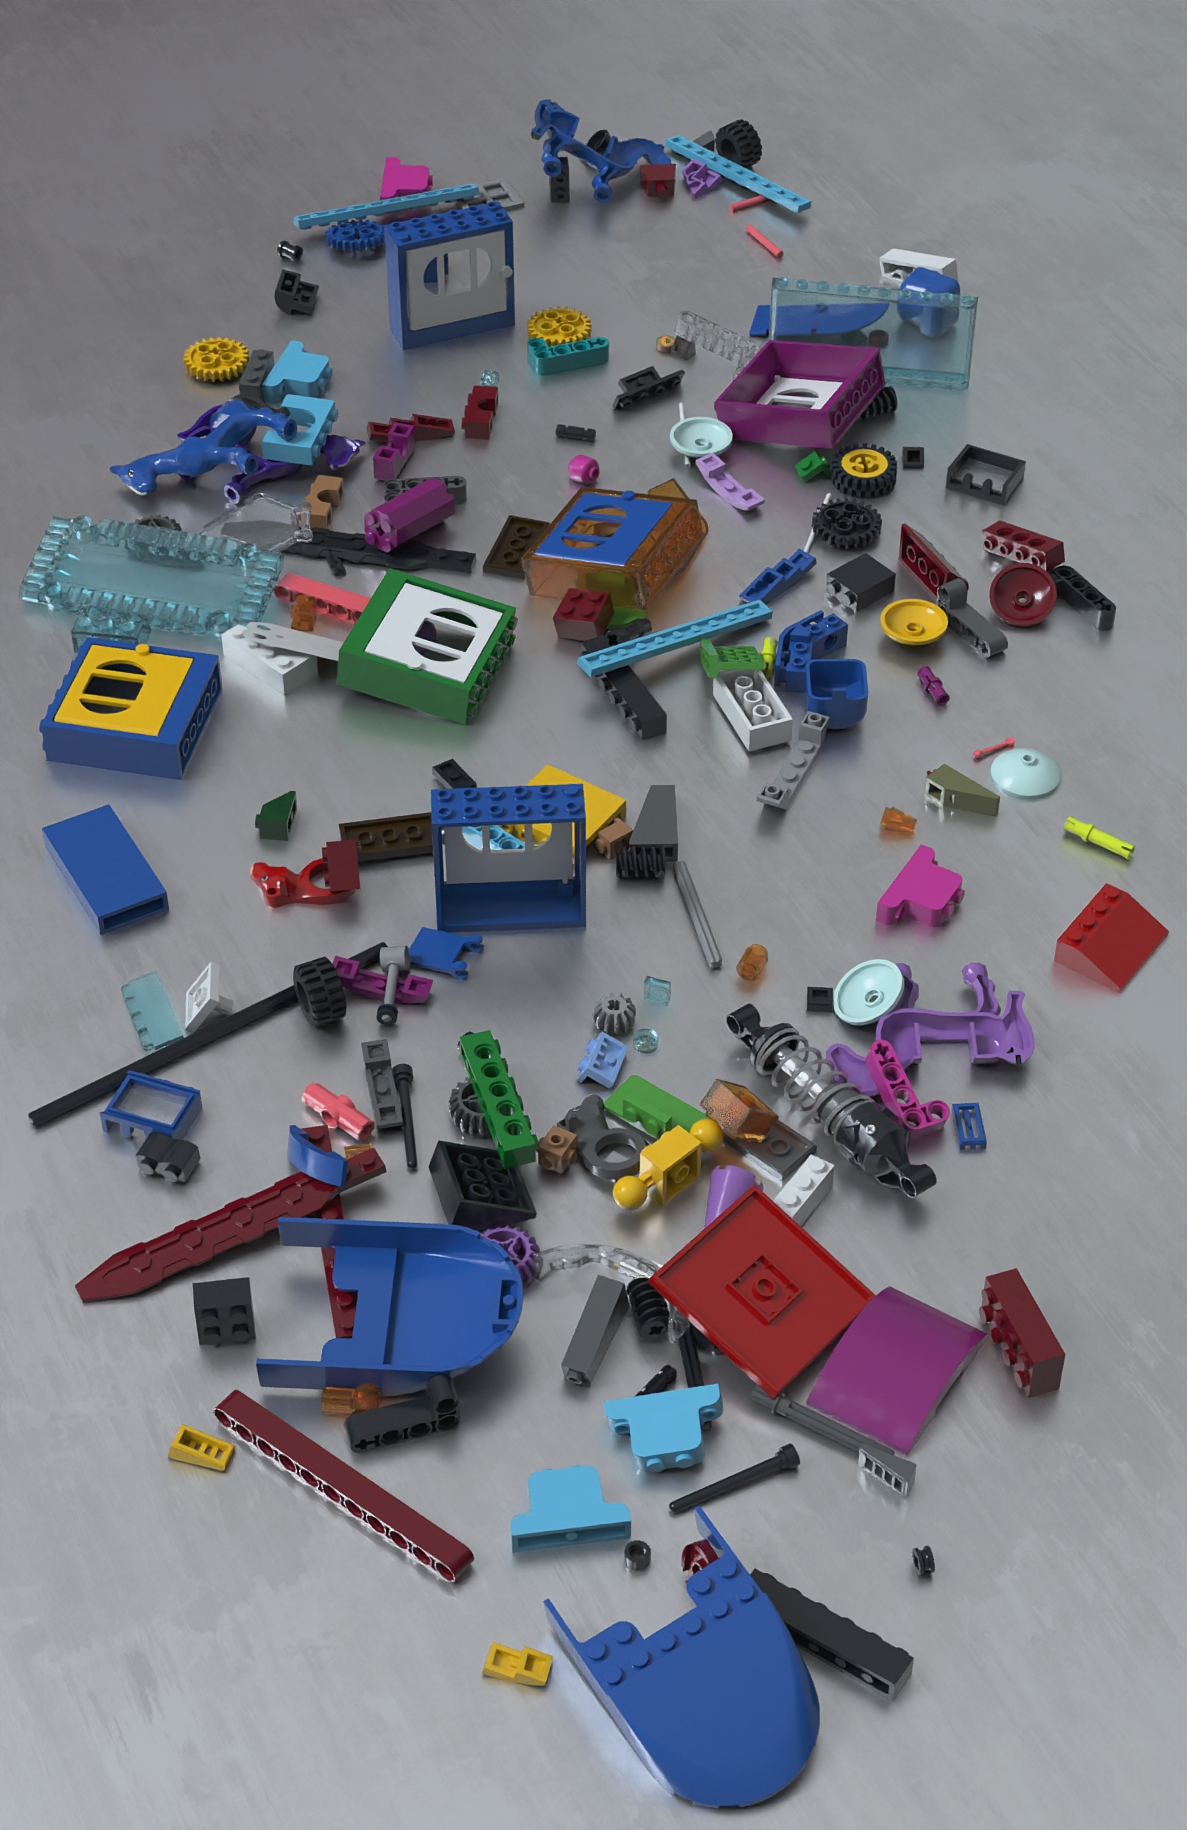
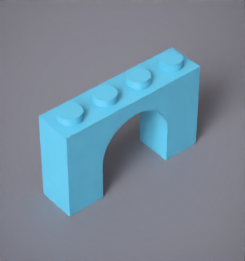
[262,394,338,466]

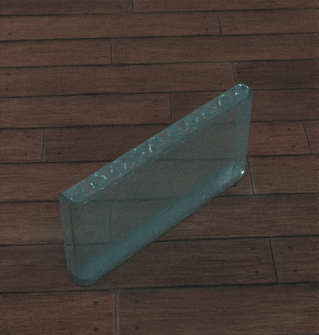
[769,277,978,391]

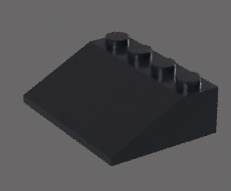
[428,1140,537,1232]

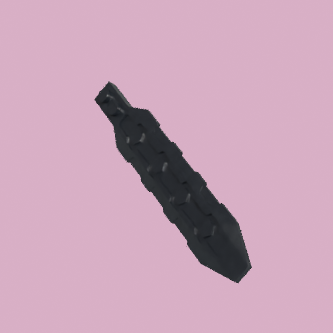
[220,521,476,574]

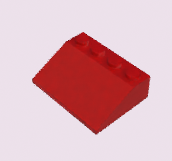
[1054,883,1169,993]

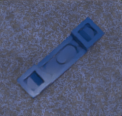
[287,1125,348,1187]

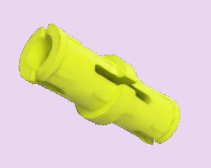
[760,637,778,679]

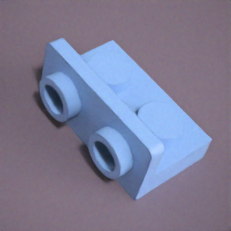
[577,1032,628,1089]

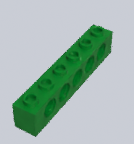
[460,1030,539,1169]

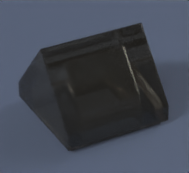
[669,335,696,361]

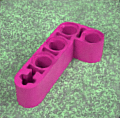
[865,1040,950,1141]

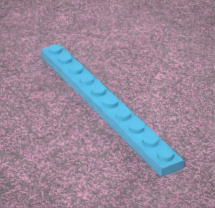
[665,135,811,213]
[293,183,480,230]
[577,600,773,677]

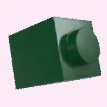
[255,791,297,841]

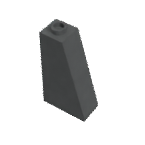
[629,785,678,862]
[561,1275,630,1384]

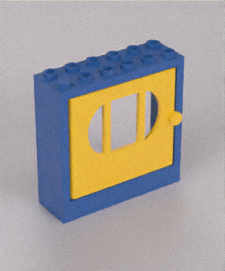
[39,637,223,780]

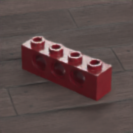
[982,521,1065,572]

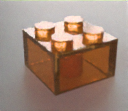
[699,1079,779,1143]

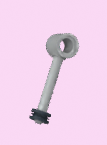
[376,945,411,1025]

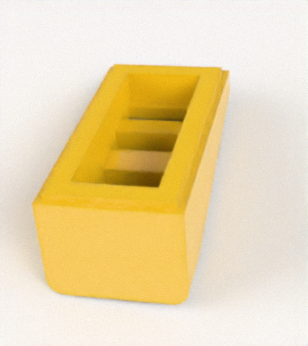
[168,1424,235,1471]

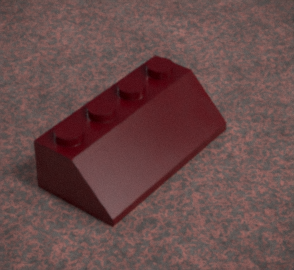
[898,523,969,599]

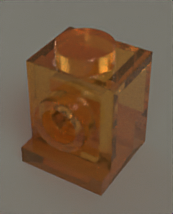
[290,595,316,632]

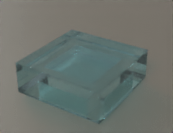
[644,976,671,1006]

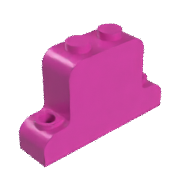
[380,157,433,213]
[876,844,965,927]

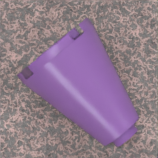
[704,1165,764,1229]

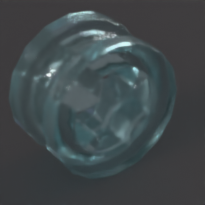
[480,369,499,387]

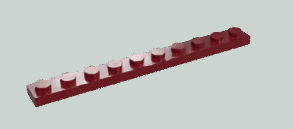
[301,1125,358,1339]

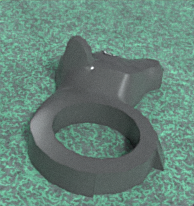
[557,1094,649,1180]

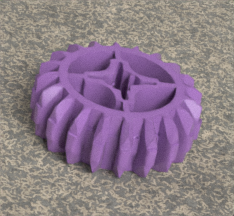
[480,1225,541,1286]

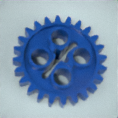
[325,220,385,252]

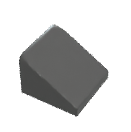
[693,131,715,152]

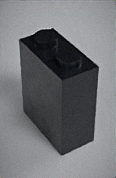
[826,553,896,612]

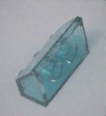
[71,618,151,653]

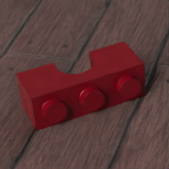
[461,385,499,440]

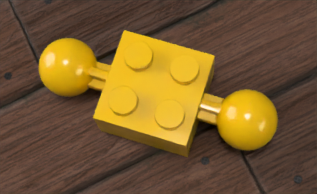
[613,1119,723,1211]

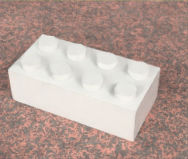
[713,670,793,751]

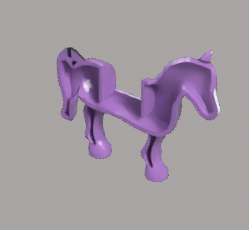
[826,963,1035,1096]

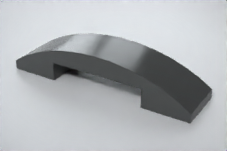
[361,1039,403,1129]

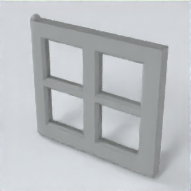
[456,177,524,211]

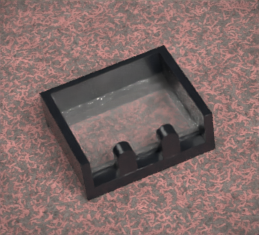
[945,444,1026,506]

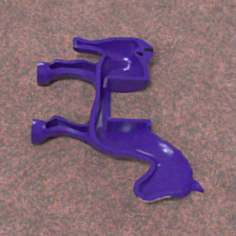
[177,404,366,504]

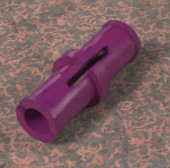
[917,666,950,706]

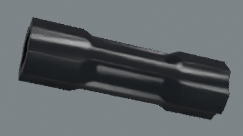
[604,617,652,648]

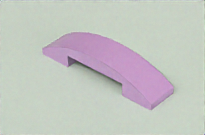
[696,453,765,511]

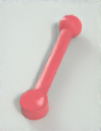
[973,738,1015,759]

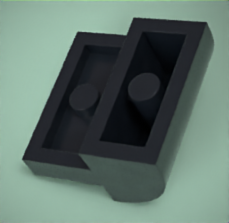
[274,269,319,315]

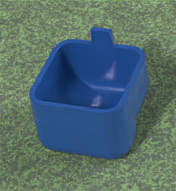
[897,267,960,337]
[804,659,868,730]

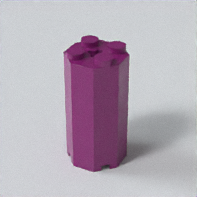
[364,477,455,553]

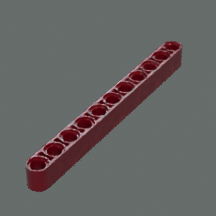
[213,1390,475,1582]

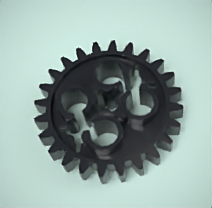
[812,498,882,549]

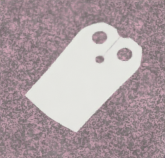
[243,622,344,661]

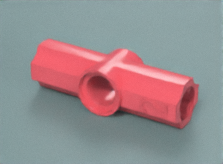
[302,1082,375,1141]

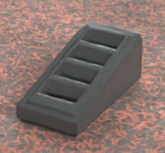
[858,1443,917,1497]

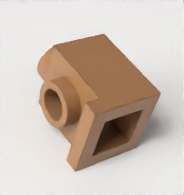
[594,817,633,860]

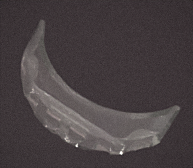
[534,1244,690,1343]

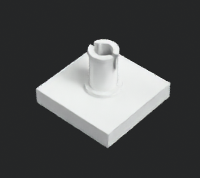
[185,962,234,1033]

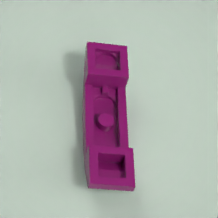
[332,956,433,1003]

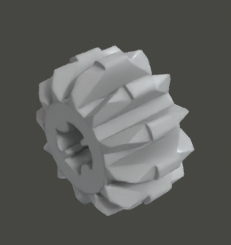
[592,992,636,1035]

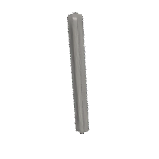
[673,860,722,969]

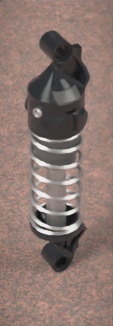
[726,1003,937,1198]

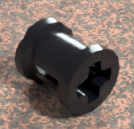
[277,240,303,263]

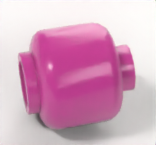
[568,455,600,485]

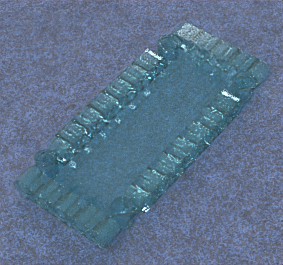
[19,515,284,640]

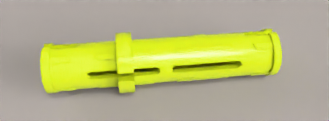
[1063,816,1135,860]

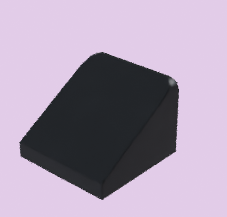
[902,447,924,468]

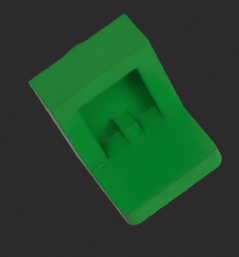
[794,451,831,483]

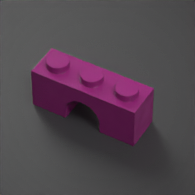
[373,422,416,481]

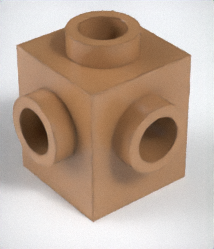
[536,1125,577,1174]

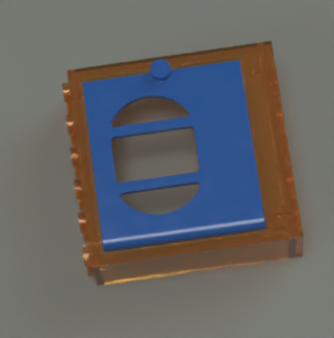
[521,487,704,610]

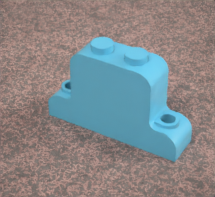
[262,340,333,403]
[604,1383,724,1472]
[510,1465,631,1553]

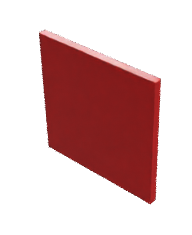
[648,1184,876,1400]

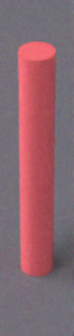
[729,195,771,212]
[746,225,784,258]

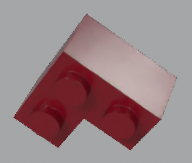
[322,840,360,892]

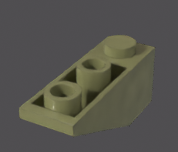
[924,764,1000,816]

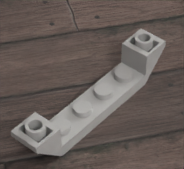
[757,711,830,810]

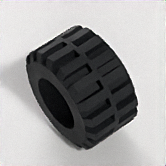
[715,119,762,168]
[293,956,347,1027]

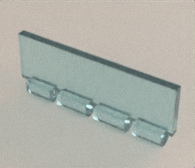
[121,970,184,1051]

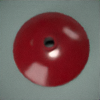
[989,563,1057,627]

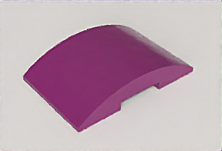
[806,1286,989,1456]

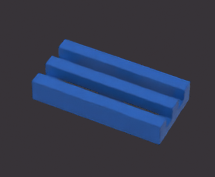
[952,1103,987,1150]

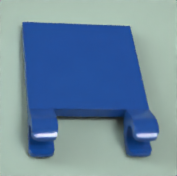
[409,927,484,980]

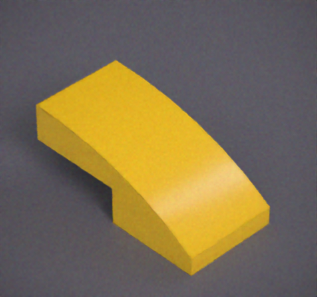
[482,1642,554,1686]

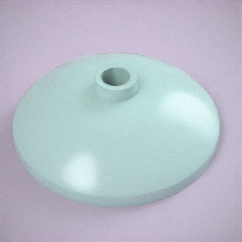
[670,417,733,458]
[990,748,1062,799]
[833,959,904,1025]

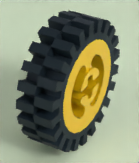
[831,443,897,499]

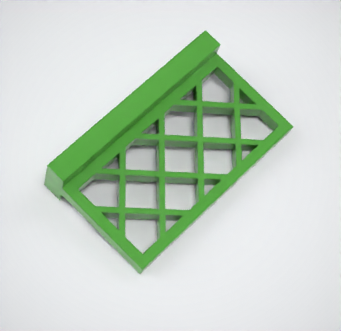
[700,639,765,678]

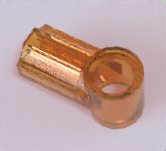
[321,1384,381,1415]

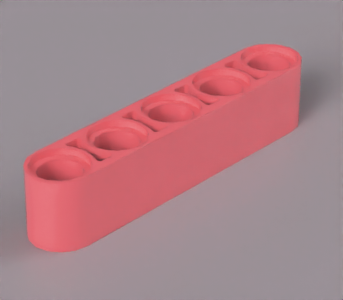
[273,573,371,624]

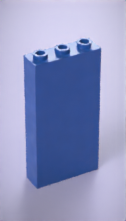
[42,804,169,935]

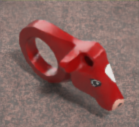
[250,858,356,908]

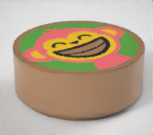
[656,335,676,353]

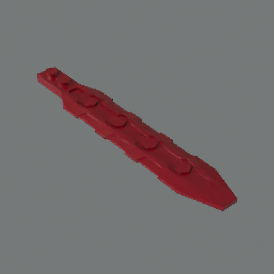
[75,1148,387,1303]

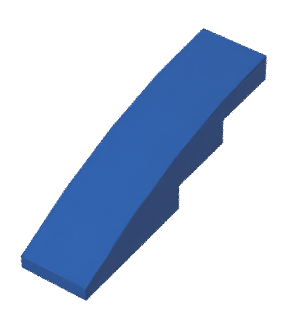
[739,549,817,604]

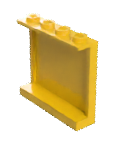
[499,764,626,865]

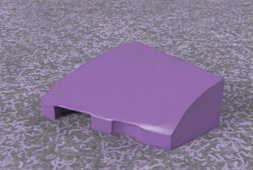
[681,159,723,198]

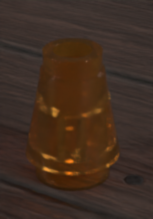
[880,806,917,833]

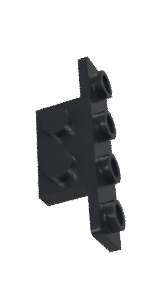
[612,366,685,409]

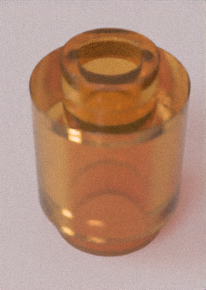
[736,944,768,981]

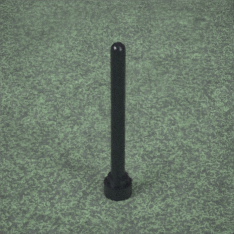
[392,1064,418,1170]
[669,1443,800,1513]

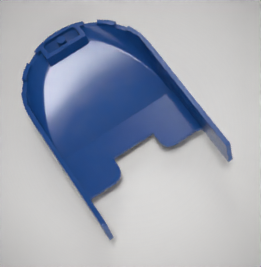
[256,1217,523,1397]
[543,1506,820,1809]

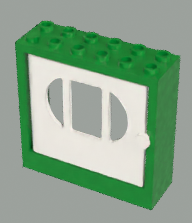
[337,568,518,725]

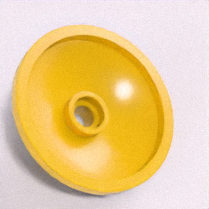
[880,599,948,646]

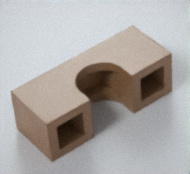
[298,475,344,529]

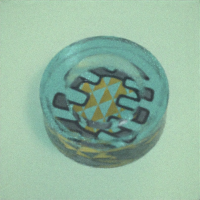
[633,1029,659,1054]

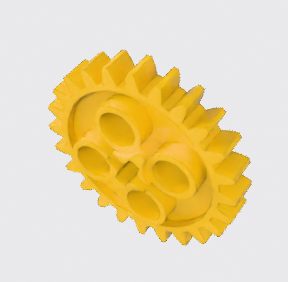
[527,306,592,347]
[183,337,249,382]

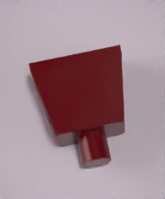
[640,164,676,199]

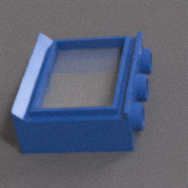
[100,1070,202,1140]

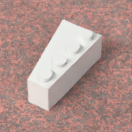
[879,248,959,284]
[221,624,318,696]

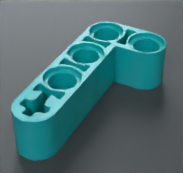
[527,337,609,376]

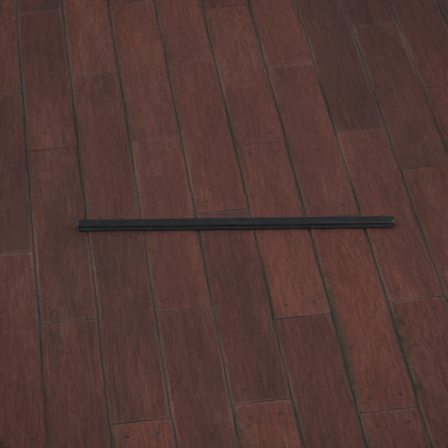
[28,942,388,1127]

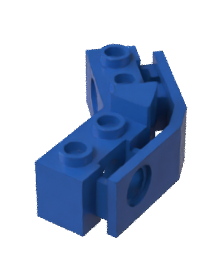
[774,610,848,693]

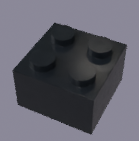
[192,1277,256,1345]

